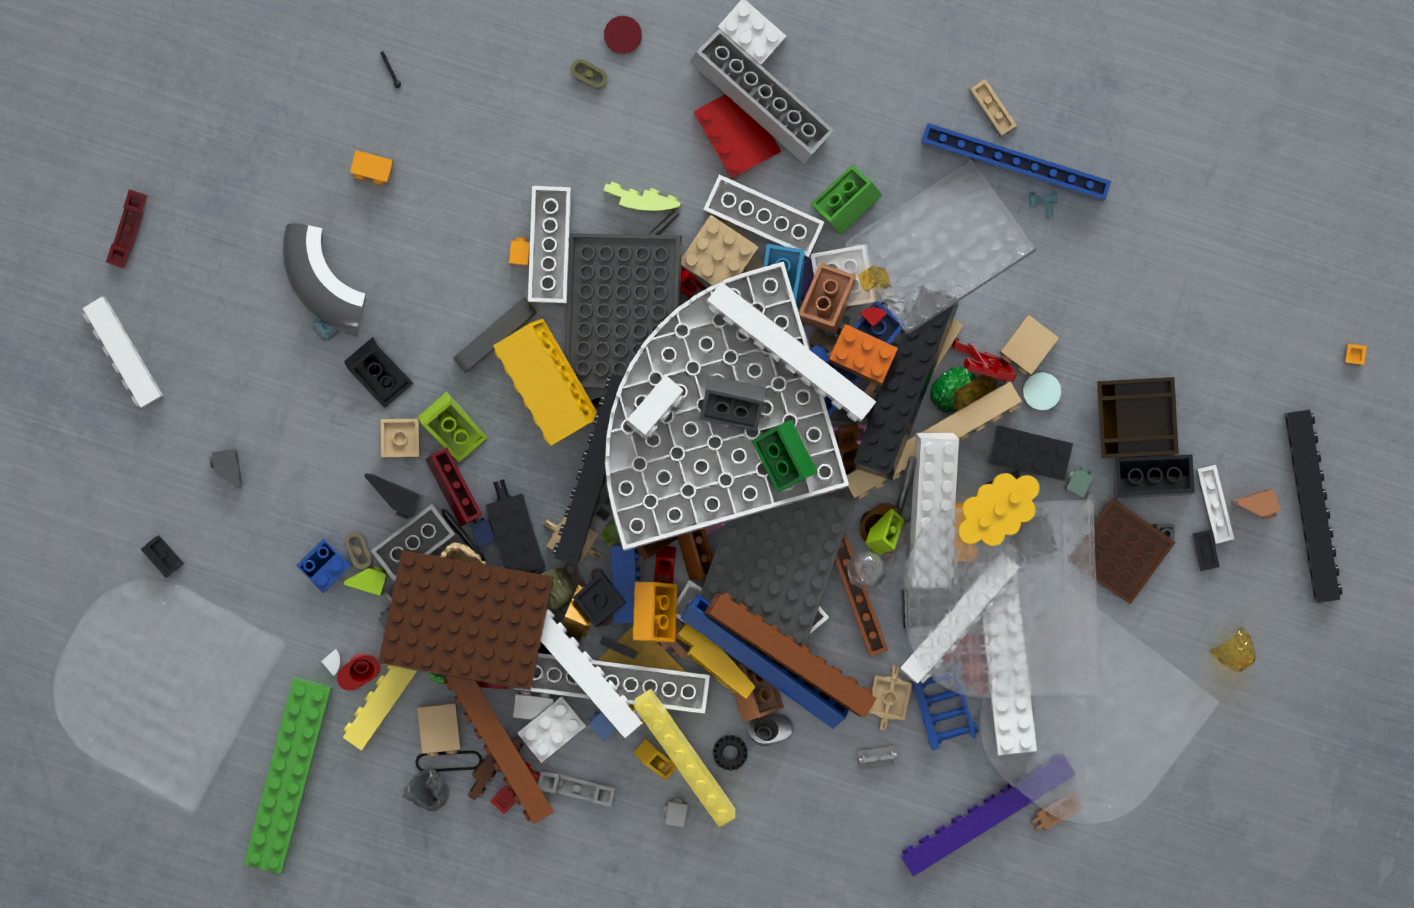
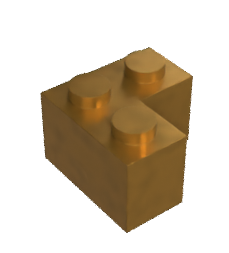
[562,585,592,642]

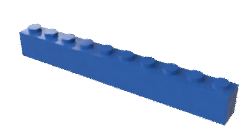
[921,123,1111,201]
[680,595,849,729]

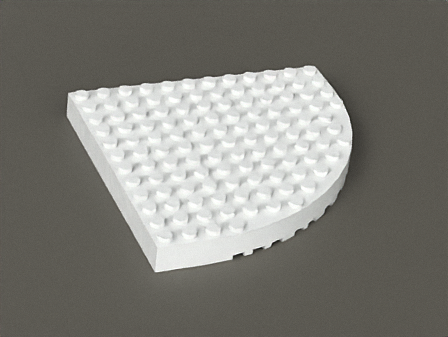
[605,262,849,551]

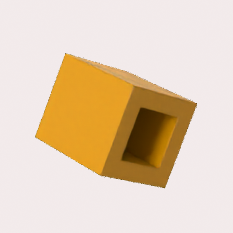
[509,237,530,266]

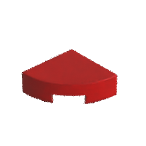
[859,307,887,327]

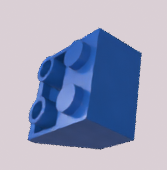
[296,539,353,593]

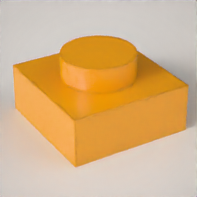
[1344,343,1367,365]

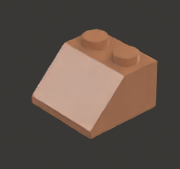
[1231,489,1281,519]

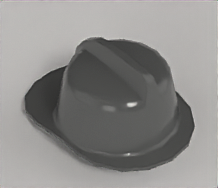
[747,714,793,746]

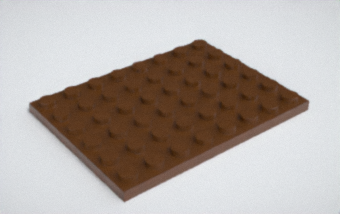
[378,550,554,691]

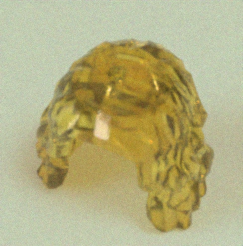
[1210,627,1256,672]

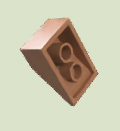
[799,263,856,334]

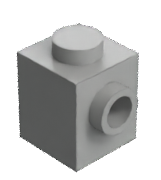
[663,798,688,828]

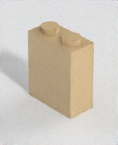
[1000,315,1059,375]
[417,702,462,756]

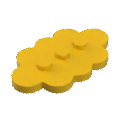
[958,473,1039,546]

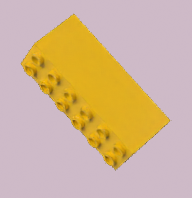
[493,318,597,446]

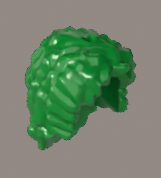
[930,366,976,413]

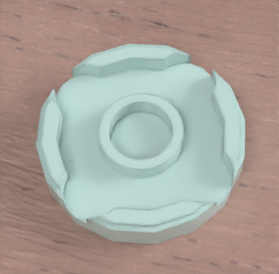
[1023,372,1061,410]

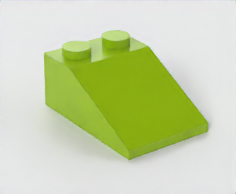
[418,391,488,463]

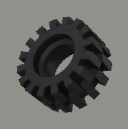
[713,735,748,771]

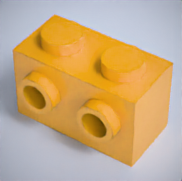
[350,150,395,186]

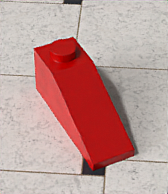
[654,546,676,584]

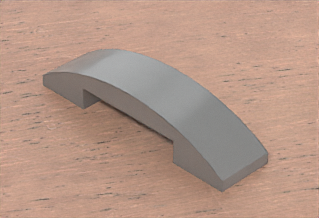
[538,770,616,807]

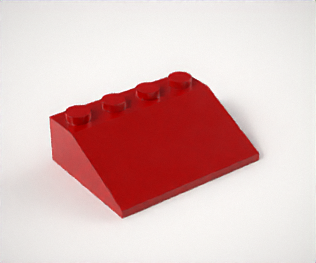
[694,94,781,180]

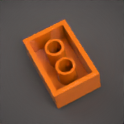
[827,324,898,386]

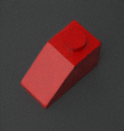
[680,265,707,299]

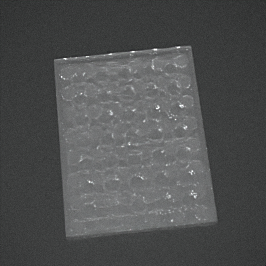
[844,159,1036,335]

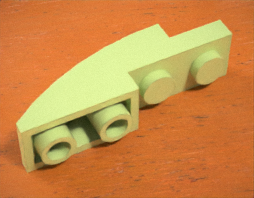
[603,182,681,212]

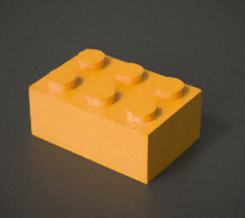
[633,582,677,642]

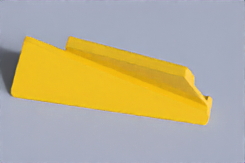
[676,623,755,699]

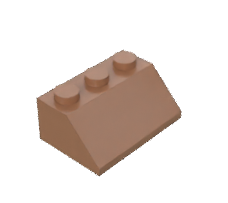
[734,662,784,722]

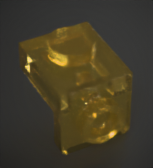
[858,266,891,292]

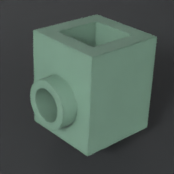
[1065,467,1094,497]

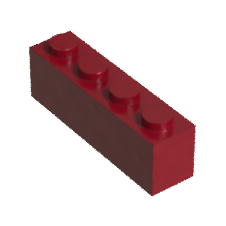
[425,447,483,527]

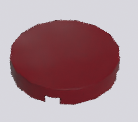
[604,16,642,54]

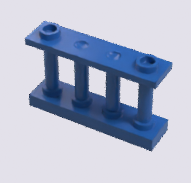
[911,663,979,750]

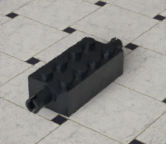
[485,479,546,573]

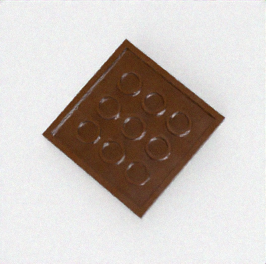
[1067,498,1175,604]

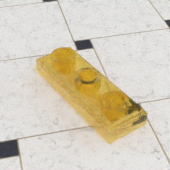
[954,375,997,410]

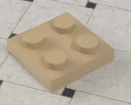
[380,418,420,457]

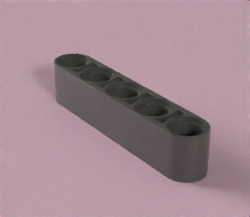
[453,298,537,373]

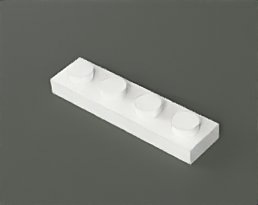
[1196,465,1234,544]

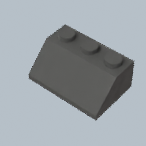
[700,375,766,431]

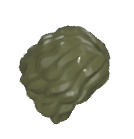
[542,568,574,610]

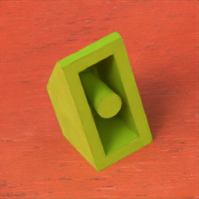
[865,509,904,555]
[343,565,388,596]

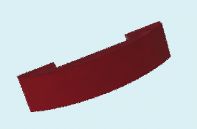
[106,189,148,268]

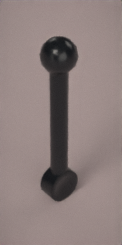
[380,51,401,88]

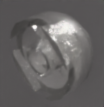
[847,550,886,589]

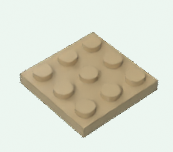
[681,215,759,286]

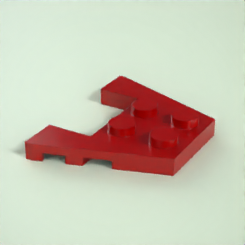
[951,337,1017,382]

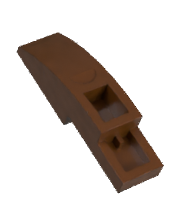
[836,423,859,475]
[468,735,524,800]

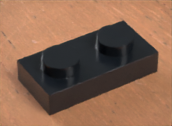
[1192,529,1220,571]

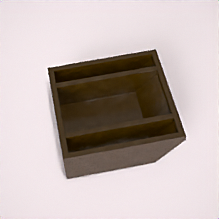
[1097,377,1179,458]

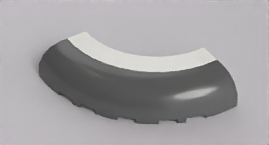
[283,223,366,337]

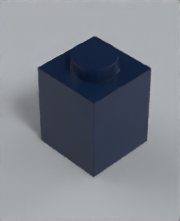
[470,517,496,548]

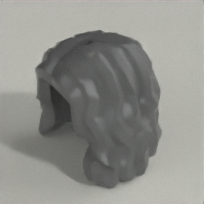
[403,768,449,812]

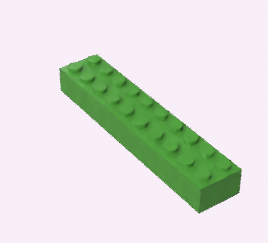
[244,677,333,874]

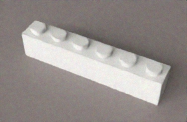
[83,296,163,408]

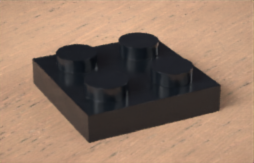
[573,572,626,627]

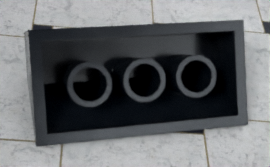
[1114,454,1195,498]

